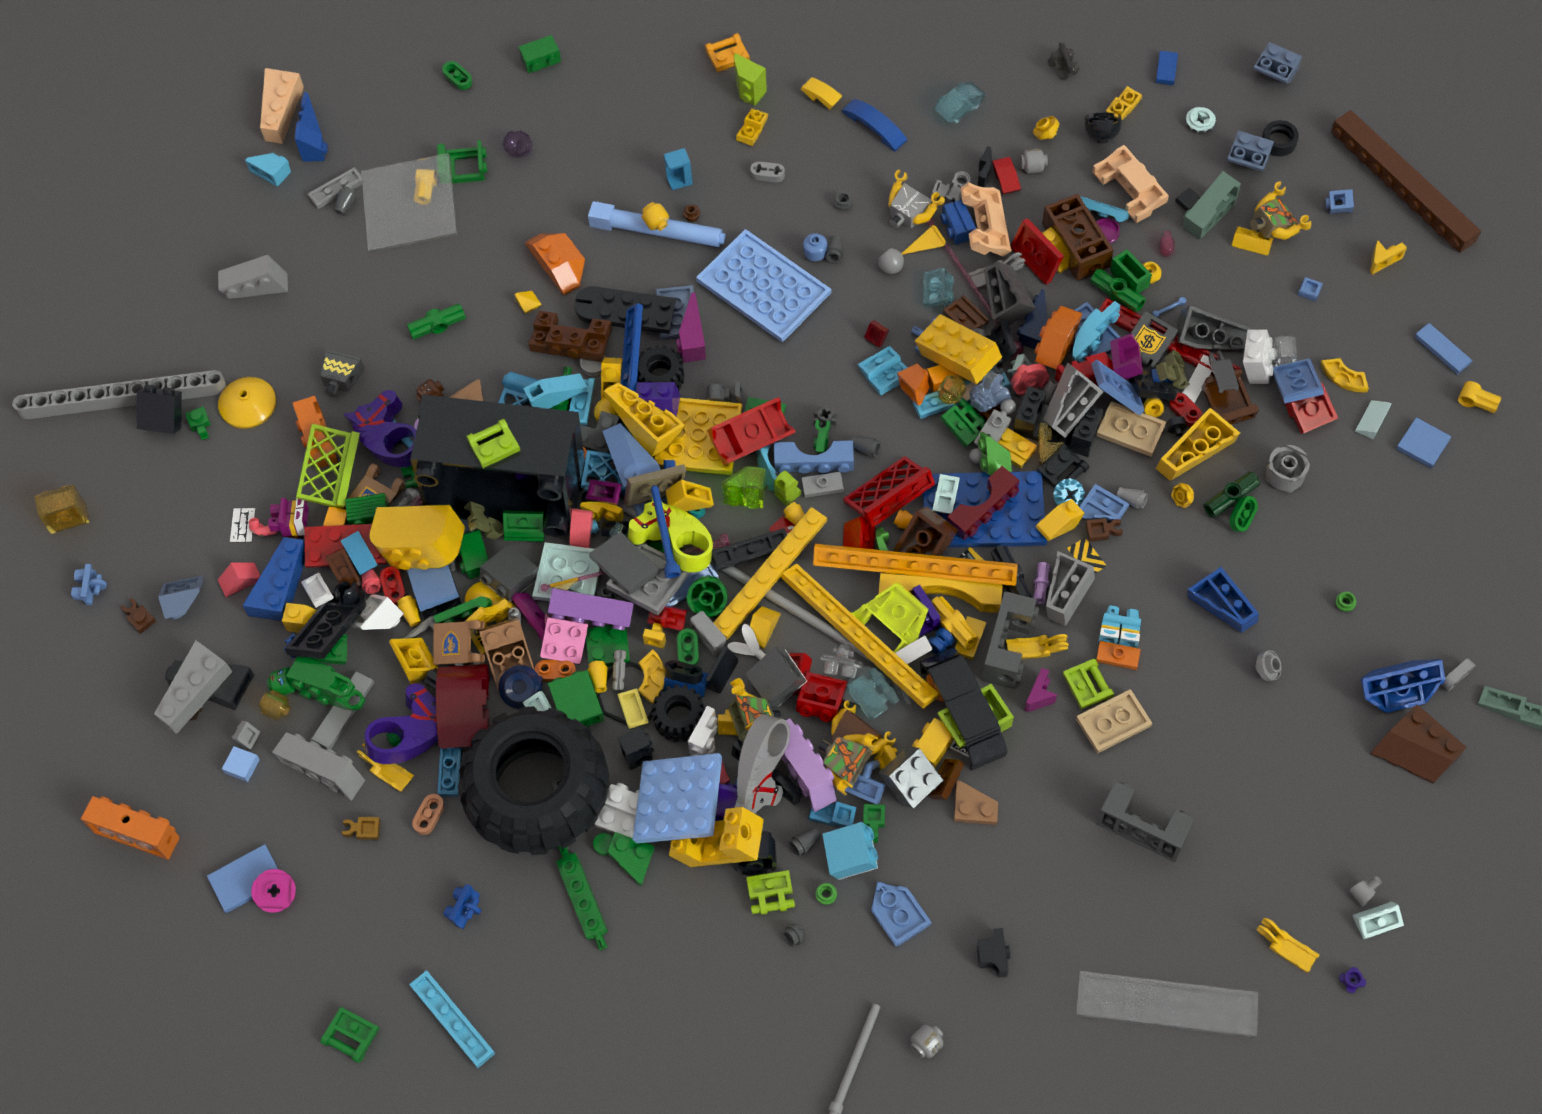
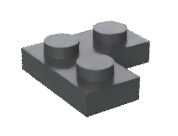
[580,411,621,454]

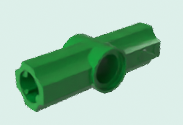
[1090,269,1146,312]
[406,303,466,340]

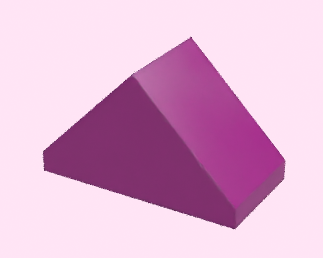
[586,479,622,505]

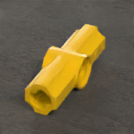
[931,596,979,650]

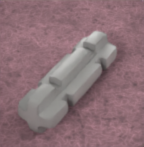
[612,650,626,690]

